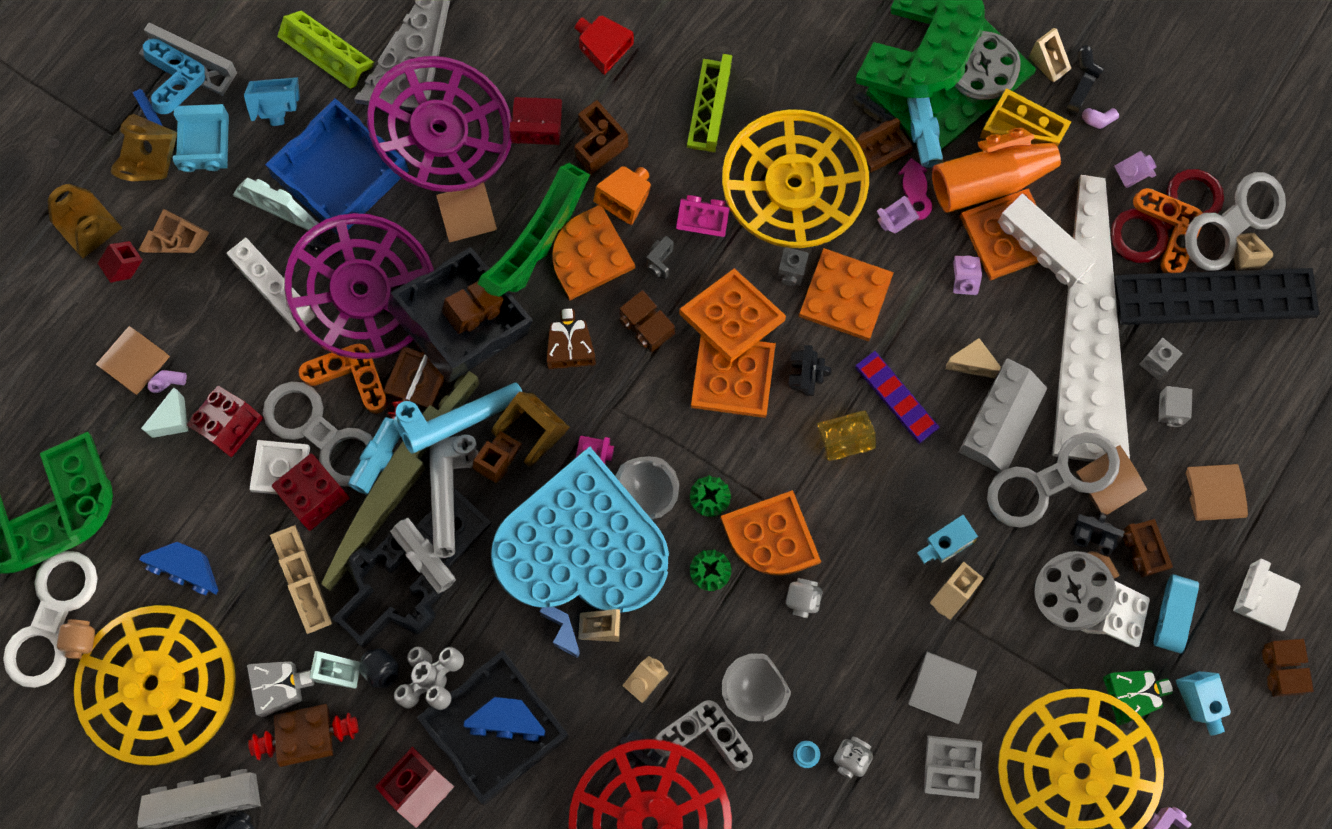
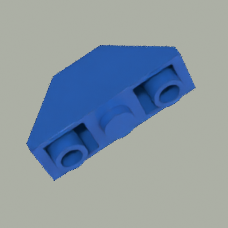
[139,542,218,596]
[464,697,546,742]

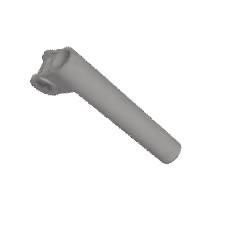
[429,435,479,558]

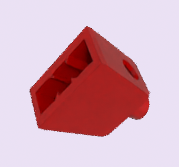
[575,16,634,75]

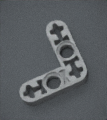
[655,700,753,771]

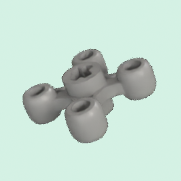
[394,646,464,710]

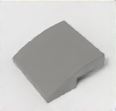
[908,652,977,724]
[924,736,982,799]

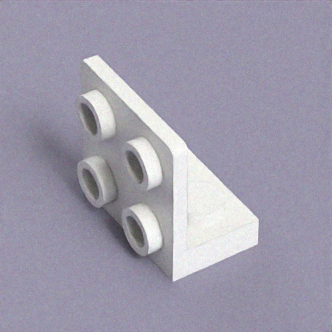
[1233,559,1300,632]
[1081,581,1150,647]

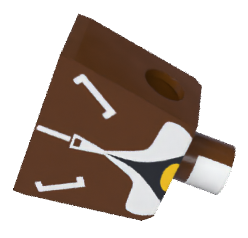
[547,309,596,369]

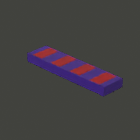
[855,351,940,444]

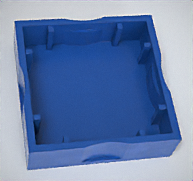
[265,98,409,235]

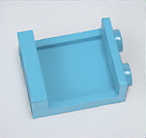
[173,104,229,172]

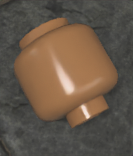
[57,619,95,659]

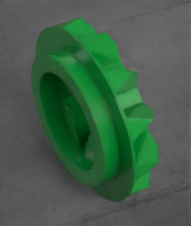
[690,475,731,517]
[690,549,731,591]

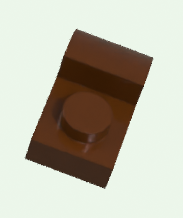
[473,431,522,483]

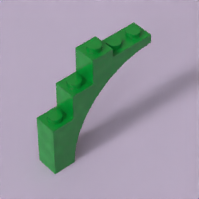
[478,163,590,297]

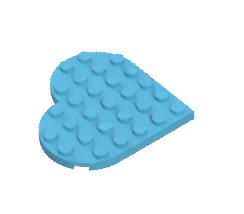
[491,447,669,613]

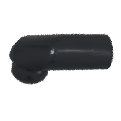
[1077,45,1104,79]

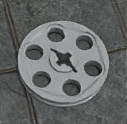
[954,31,1020,100]
[1035,551,1116,630]

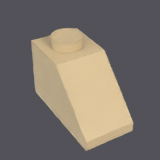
[930,562,984,620]

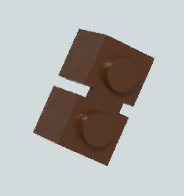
[441,281,503,334]
[619,290,675,352]
[1262,639,1314,697]

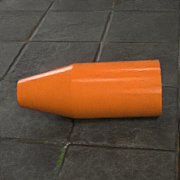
[932,128,1061,213]

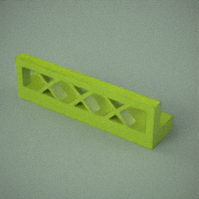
[277,11,374,89]
[687,54,732,152]

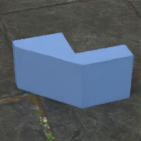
[540,607,580,658]

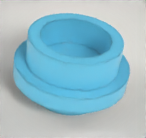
[793,741,820,768]

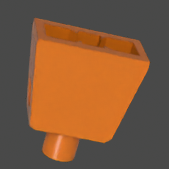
[593,167,651,225]

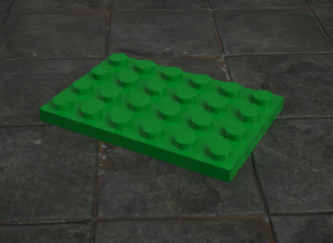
[866,18,1036,152]

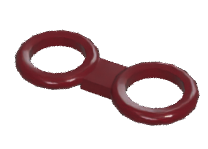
[1110,169,1225,263]

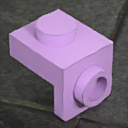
[1115,151,1157,188]
[877,196,919,234]
[953,256,982,295]
[1145,807,1191,829]

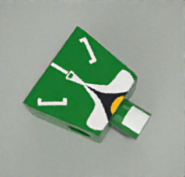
[1103,670,1173,726]

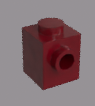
[97,241,142,283]

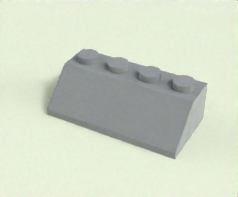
[959,358,1047,473]
[137,769,261,829]

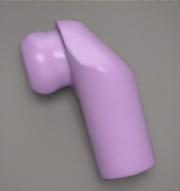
[1082,108,1119,129]
[148,370,187,393]

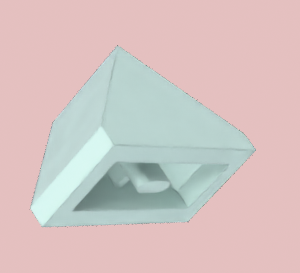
[141,388,188,438]
[309,651,361,688]

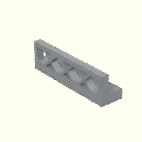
[139,23,237,96]

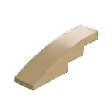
[270,525,332,634]

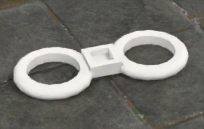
[3,551,98,688]

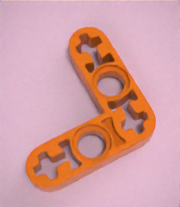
[1133,188,1203,273]
[299,344,387,414]

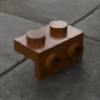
[856,118,913,173]
[1123,519,1173,578]

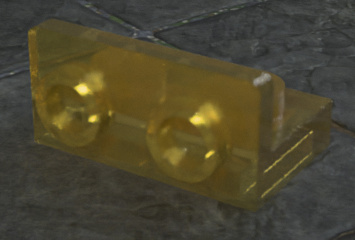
[817,410,876,461]

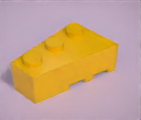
[980,88,1071,147]

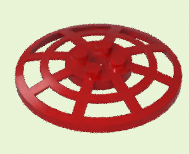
[569,739,732,829]

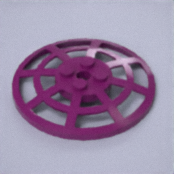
[367,56,512,192]
[284,213,434,359]

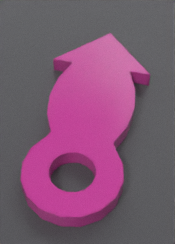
[898,158,932,220]

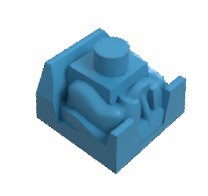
[244,77,300,126]

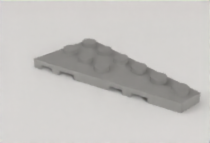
[354,0,450,112]

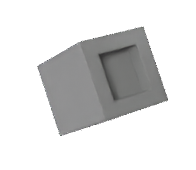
[1139,338,1183,380]
[1158,386,1192,427]

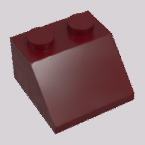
[375,746,454,828]

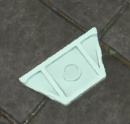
[233,178,319,231]

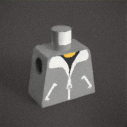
[247,662,314,717]

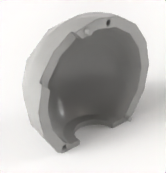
[615,456,679,519]
[722,654,791,722]

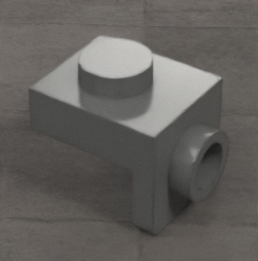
[647,236,673,280]
[777,247,809,286]

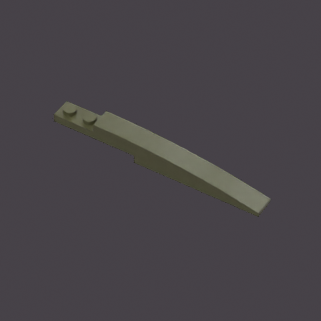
[322,371,480,591]

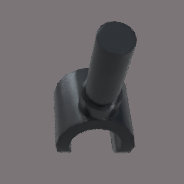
[308,235,341,254]

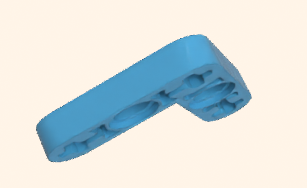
[143,39,205,114]

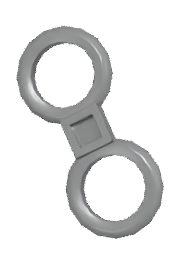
[1185,172,1286,271]
[263,381,373,487]
[987,432,1120,528]

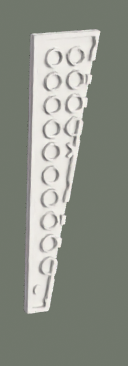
[1052,175,1130,462]

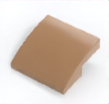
[436,183,497,243]
[96,326,170,395]
[1075,445,1147,515]
[1186,464,1248,521]

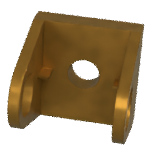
[111,114,177,181]
[48,184,122,258]
[491,392,570,467]

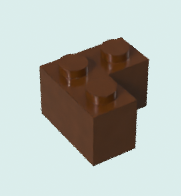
[575,100,628,175]

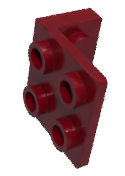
[509,97,562,145]
[187,386,264,458]
[272,453,350,531]

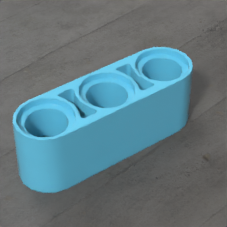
[1154,574,1199,654]

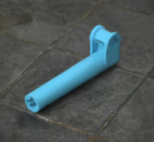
[394,383,523,454]

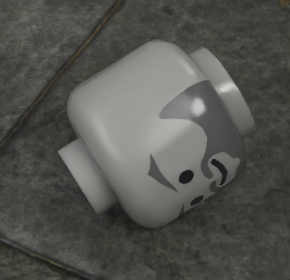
[786,578,823,618]
[833,737,873,779]

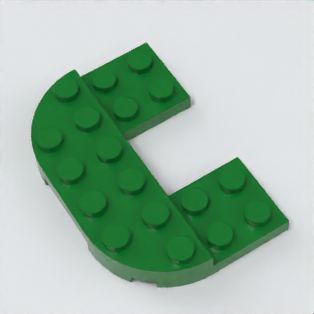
[856,0,985,98]
[0,432,113,574]

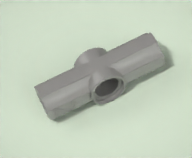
[390,518,456,594]

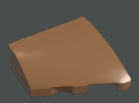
[139,209,210,253]

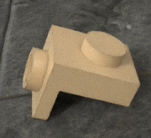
[622,656,668,703]

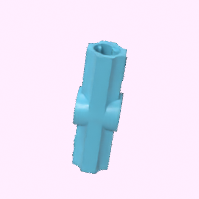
[907,97,943,168]
[348,417,401,495]

